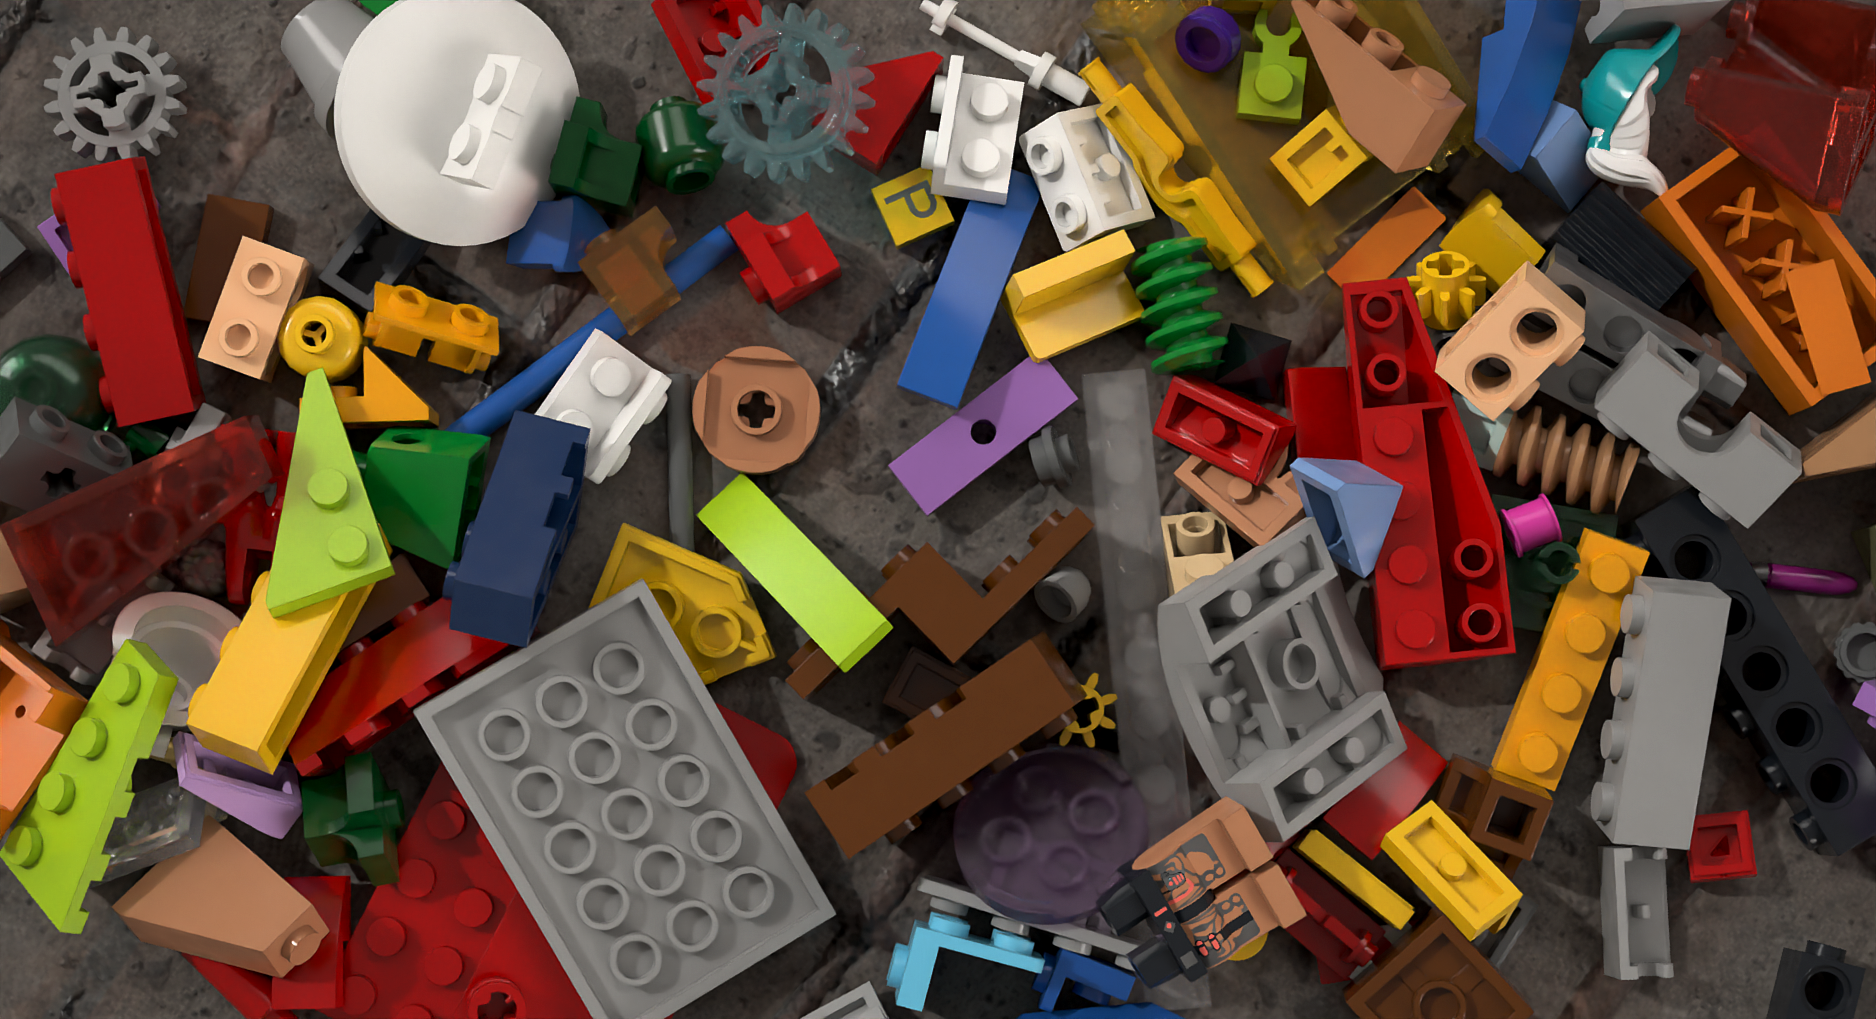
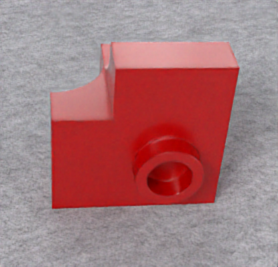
[725,211,842,314]

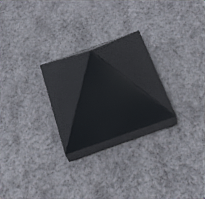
[1213,322,1292,401]

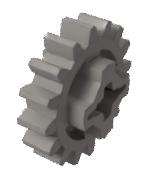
[44,27,187,164]

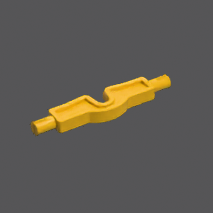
[1077,57,1274,298]

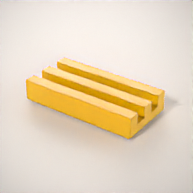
[1291,829,1414,930]

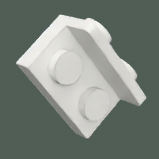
[921,55,1024,205]
[1019,103,1156,252]
[534,328,672,484]

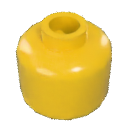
[277,296,368,383]

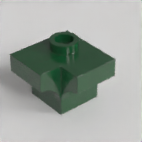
[548,96,645,218]
[301,752,405,887]

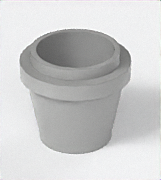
[281,0,374,140]

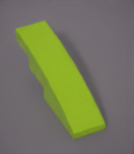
[696,473,894,673]

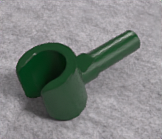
[123,419,174,461]

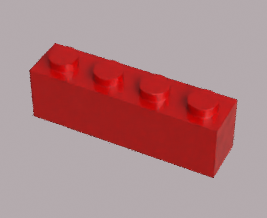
[51,156,206,427]

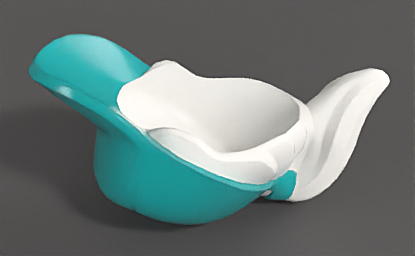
[1579,24,1681,196]

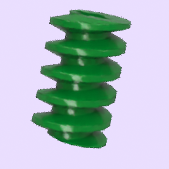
[1130,236,1228,376]

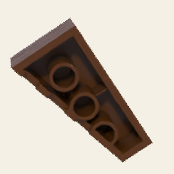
[804,631,1088,859]

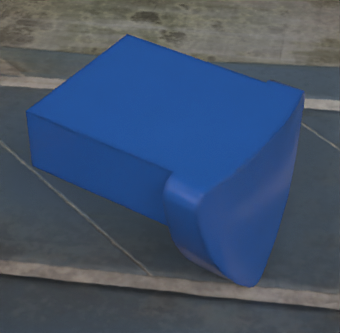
[506,195,617,272]

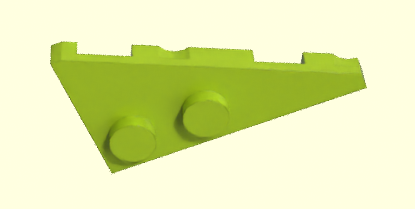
[265,368,396,618]

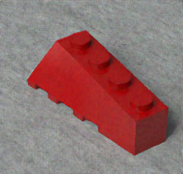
[288,598,541,777]

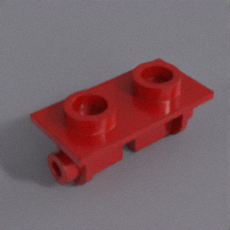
[1275,848,1386,981]

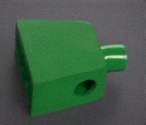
[353,426,491,569]

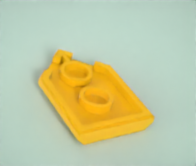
[588,523,777,685]

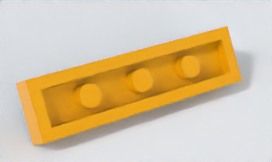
[1491,527,1650,791]

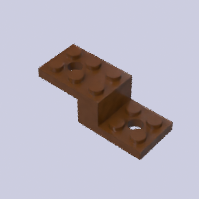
[785,507,1095,702]

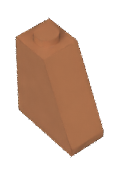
[111,814,330,978]

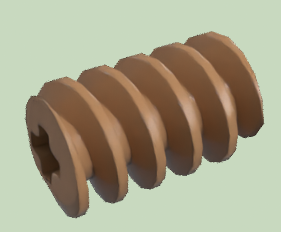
[1493,405,1640,515]

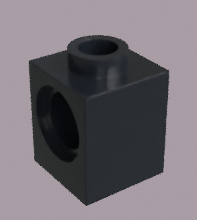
[1766,940,1866,1019]

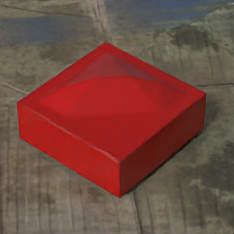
[1686,810,1757,883]

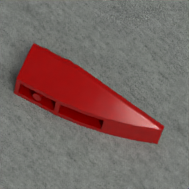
[1341,277,1516,671]

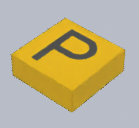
[871,167,954,250]

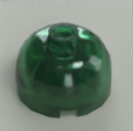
[0,334,117,432]

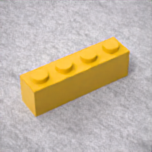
[186,523,393,775]

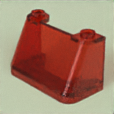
[1684,0,1876,216]

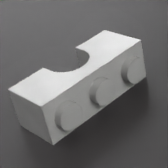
[1594,331,1802,529]

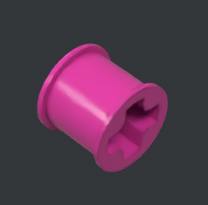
[1499,493,1563,558]

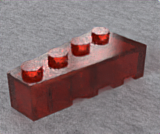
[0,415,285,647]

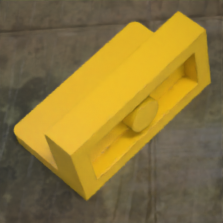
[1000,229,1144,363]
[1380,800,1523,942]

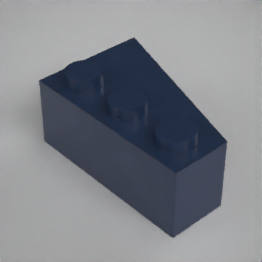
[442,410,591,648]

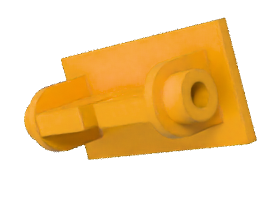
[362,281,499,374]

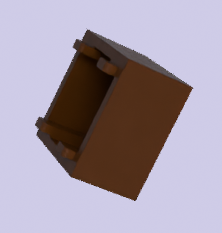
[1342,905,1534,1019]

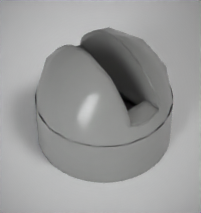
[1034,566,1091,623]

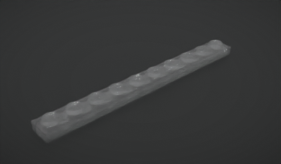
[1081,369,1211,1010]

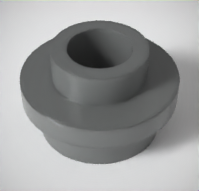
[1029,425,1080,489]

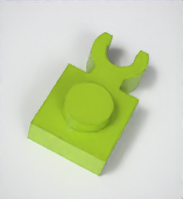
[1235,9,1307,125]

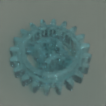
[696,3,876,185]

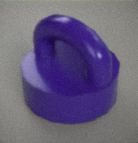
[1175,5,1242,73]

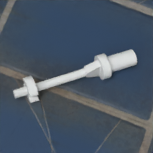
[919,0,1090,107]

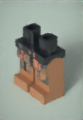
[1095,796,1307,989]

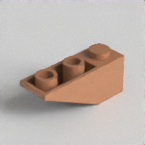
[1291,0,1467,173]

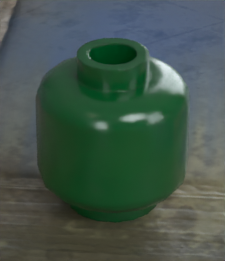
[635,96,725,195]

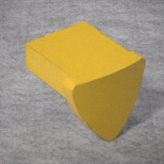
[1439,189,1546,294]

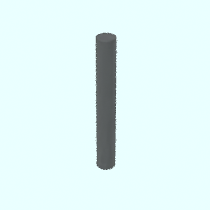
[666,373,695,552]

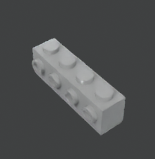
[1591,575,1731,850]

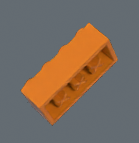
[1640,124,1876,416]

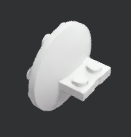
[334,0,580,246]

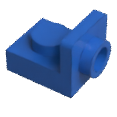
[1031,947,1136,1013]

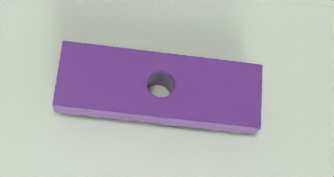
[888,356,1078,517]

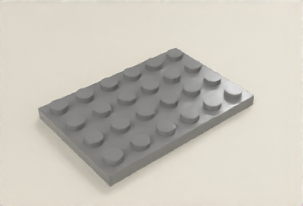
[413,578,836,1019]

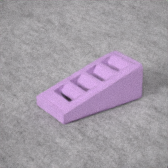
[173,731,303,839]

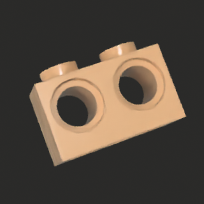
[198,236,315,383]
[1435,260,1586,421]

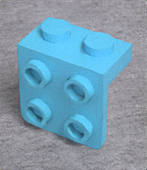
[886,911,1045,1012]

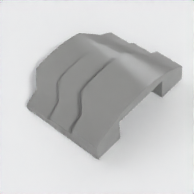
[1157,516,1408,842]

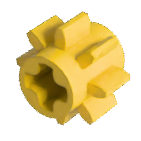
[1407,251,1486,330]
[1058,672,1118,748]

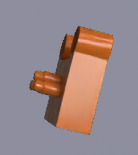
[0,619,89,840]

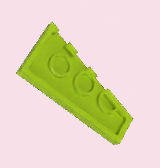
[0,639,179,934]

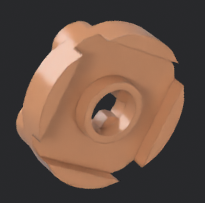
[692,346,821,475]

